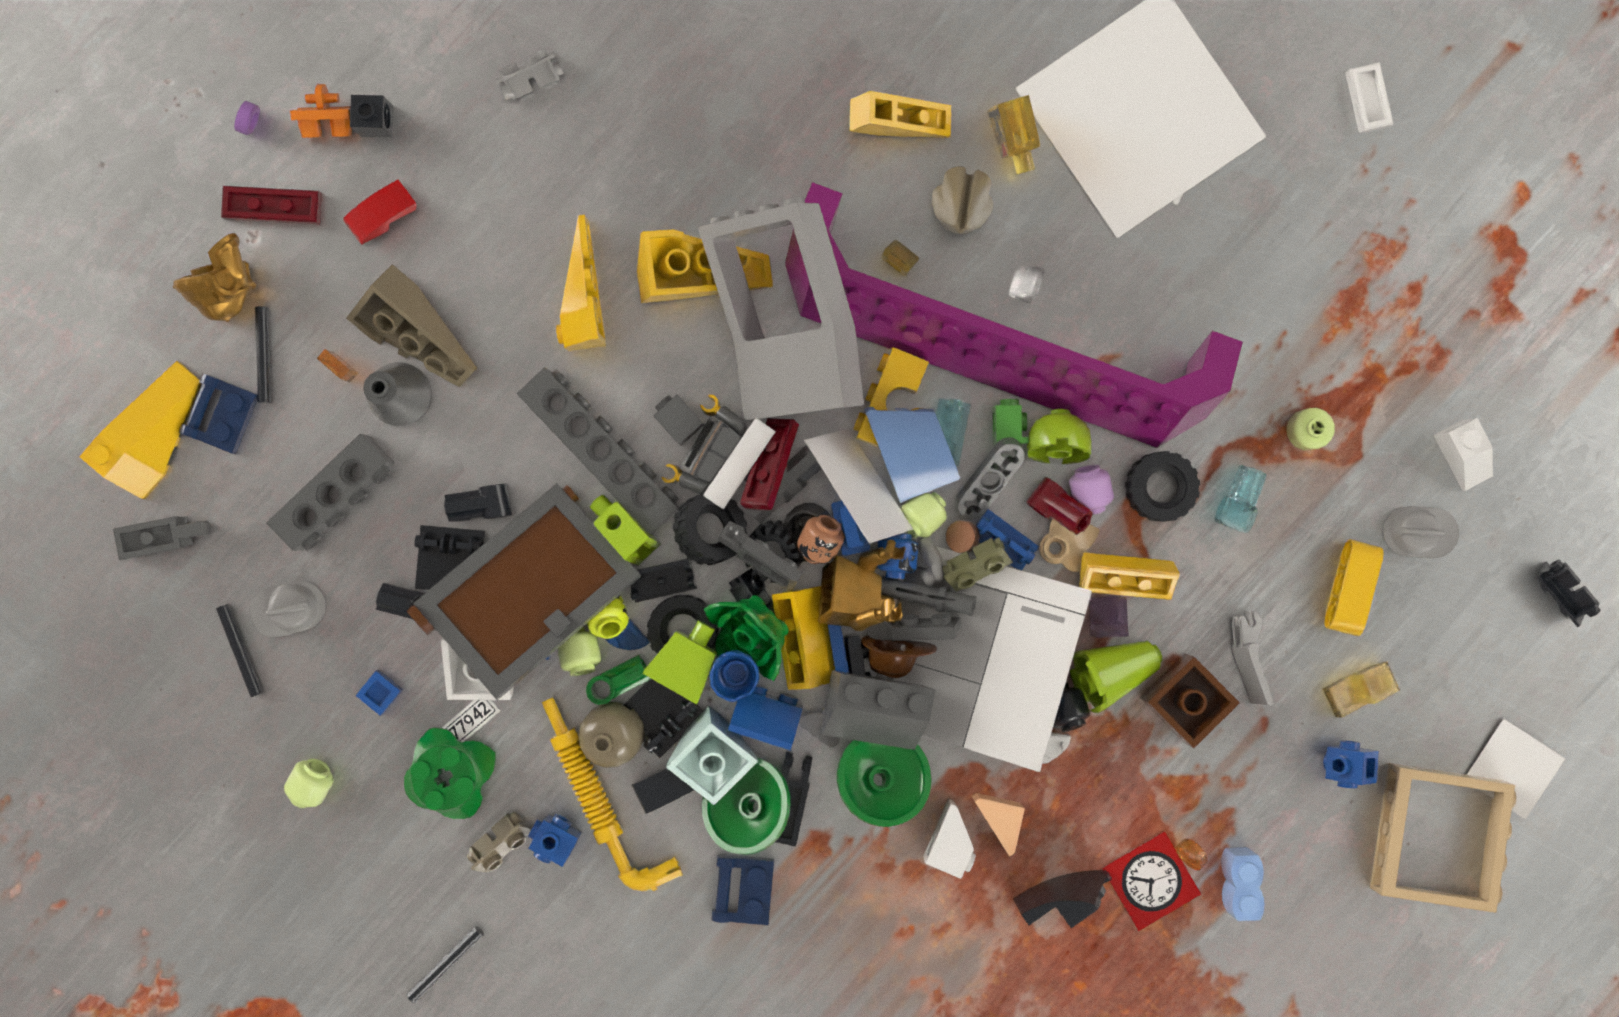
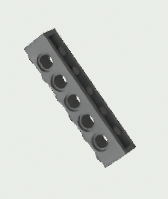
[516,367,679,535]

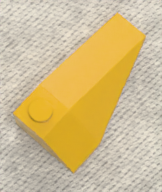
[556,214,606,351]
[637,229,773,303]
[79,361,202,499]

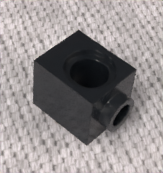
[350,95,393,137]

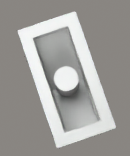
[1433,418,1493,491]
[923,799,976,879]

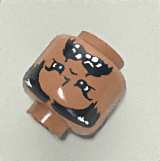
[797,515,845,564]

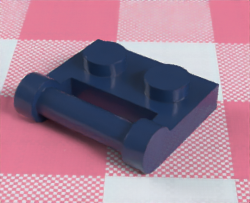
[179,373,258,454]
[711,854,774,925]

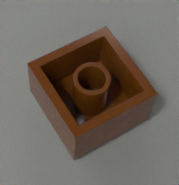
[1140,653,1240,749]

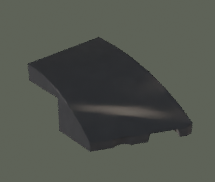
[1013,870,1111,928]

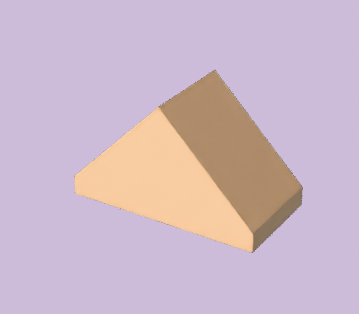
[972,793,1025,857]

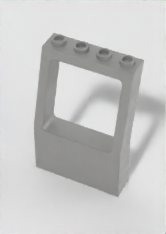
[698,197,864,421]

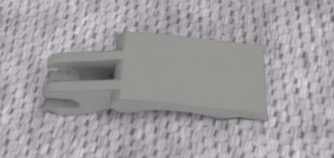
[1232,610,1275,705]

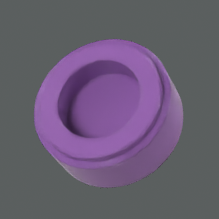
[234,101,260,135]

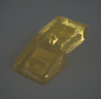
[1322,661,1400,718]

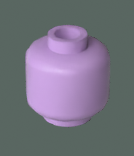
[1069,465,1114,514]

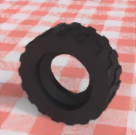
[1125,451,1201,522]
[673,492,747,566]
[647,594,719,654]

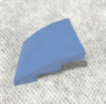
[864,407,960,503]

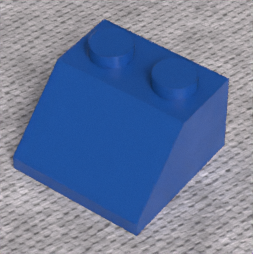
[728,685,803,751]

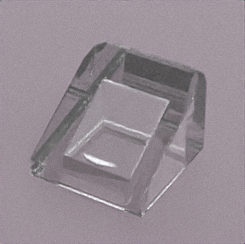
[1009,266,1045,303]

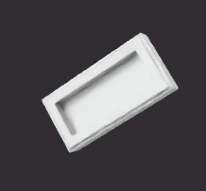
[1345,62,1394,134]

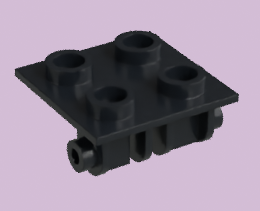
[414,525,485,590]
[623,679,703,758]

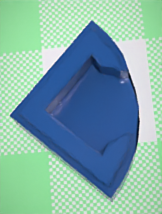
[605,618,650,650]

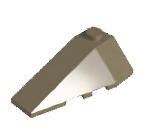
[346,264,477,387]

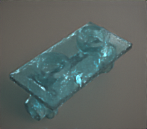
[936,398,971,466]

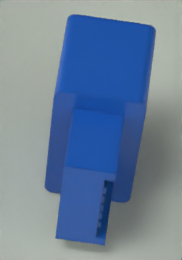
[831,500,870,556]

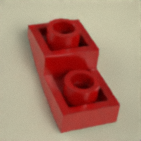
[343,179,417,245]

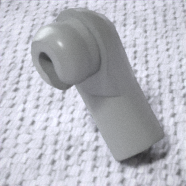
[917,537,943,587]

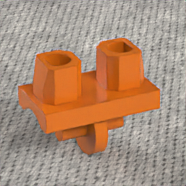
[290,84,352,138]

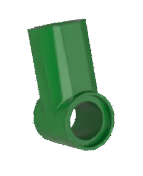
[586,654,651,705]

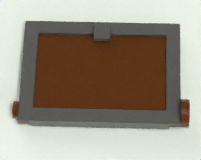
[407,483,641,701]

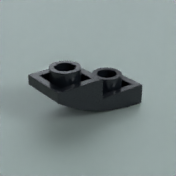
[631,768,694,814]

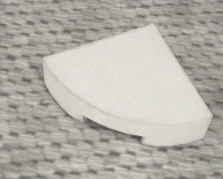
[1042,732,1071,764]

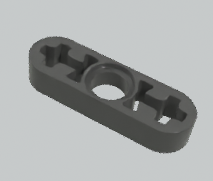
[956,437,1025,520]

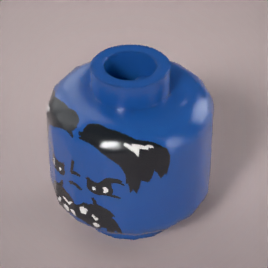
[877,534,919,579]

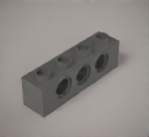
[266,434,395,551]

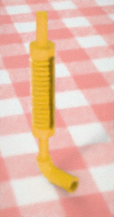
[541,697,683,891]

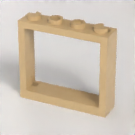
[1370,763,1517,913]

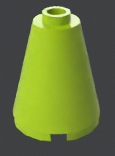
[1069,641,1163,713]

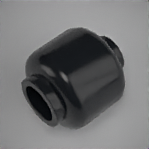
[1053,682,1091,733]

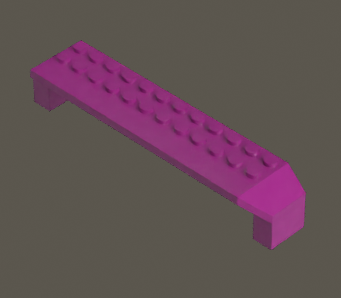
[785,182,1243,448]

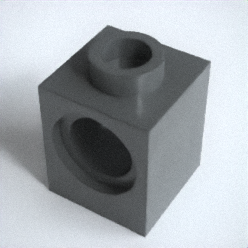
[653,395,705,446]

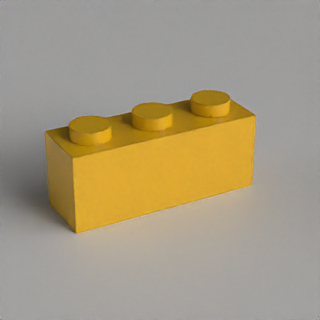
[772,586,835,690]

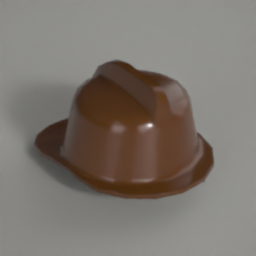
[861,635,937,678]

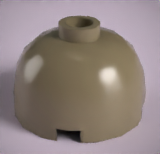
[578,702,645,768]

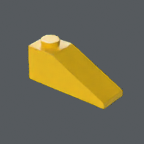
[849,91,951,138]

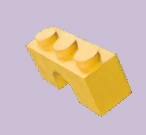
[853,347,929,448]

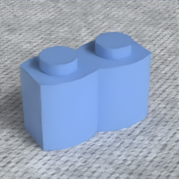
[1221,847,1264,921]

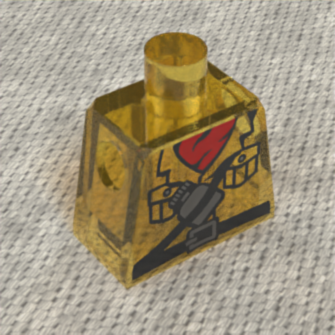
[987,95,1040,175]

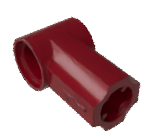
[1026,477,1093,535]

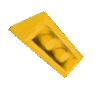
[1079,552,1180,600]

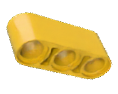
[1324,539,1384,637]

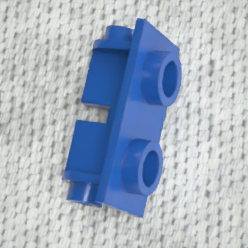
[975,509,1039,571]

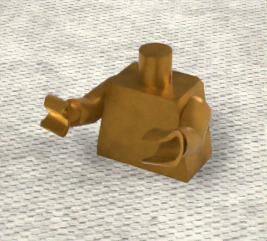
[818,539,906,631]

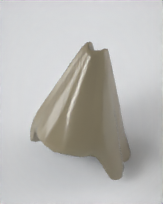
[932,166,994,235]

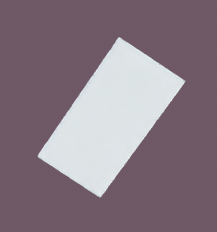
[804,429,913,544]

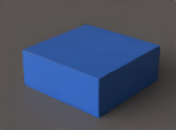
[355,670,403,716]

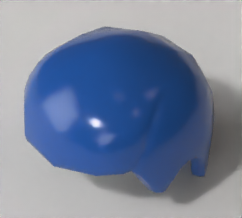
[709,650,759,702]

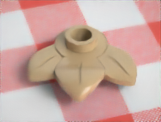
[1039,519,1100,572]

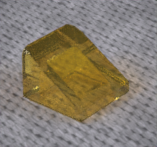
[881,240,919,276]

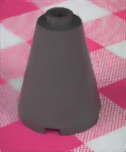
[363,362,432,426]

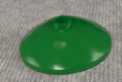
[837,740,932,827]
[702,757,790,855]

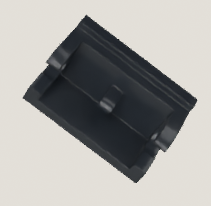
[630,558,698,603]

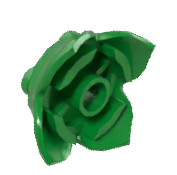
[704,595,789,682]
[404,728,496,819]

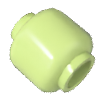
[1287,408,1335,450]
[900,492,947,538]
[557,627,601,676]
[284,758,334,808]

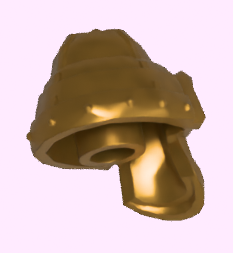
[173,233,257,322]

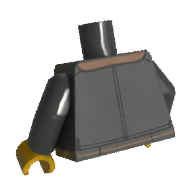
[661,394,751,494]

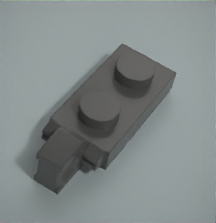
[113,516,210,560]
[718,521,803,592]

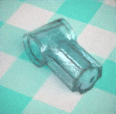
[1215,465,1267,534]

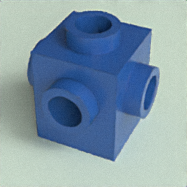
[1323,740,1379,789]
[528,814,582,867]

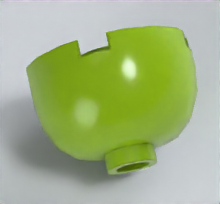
[1027,409,1092,465]

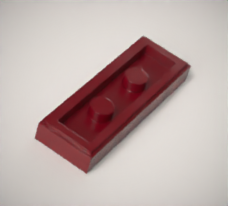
[221,186,322,225]
[740,418,799,510]

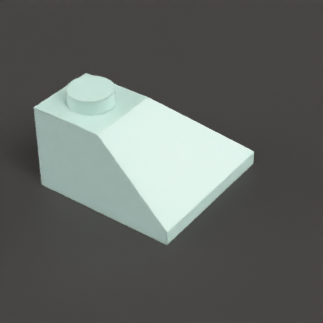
[666,706,758,805]

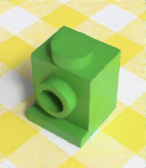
[992,399,1029,446]

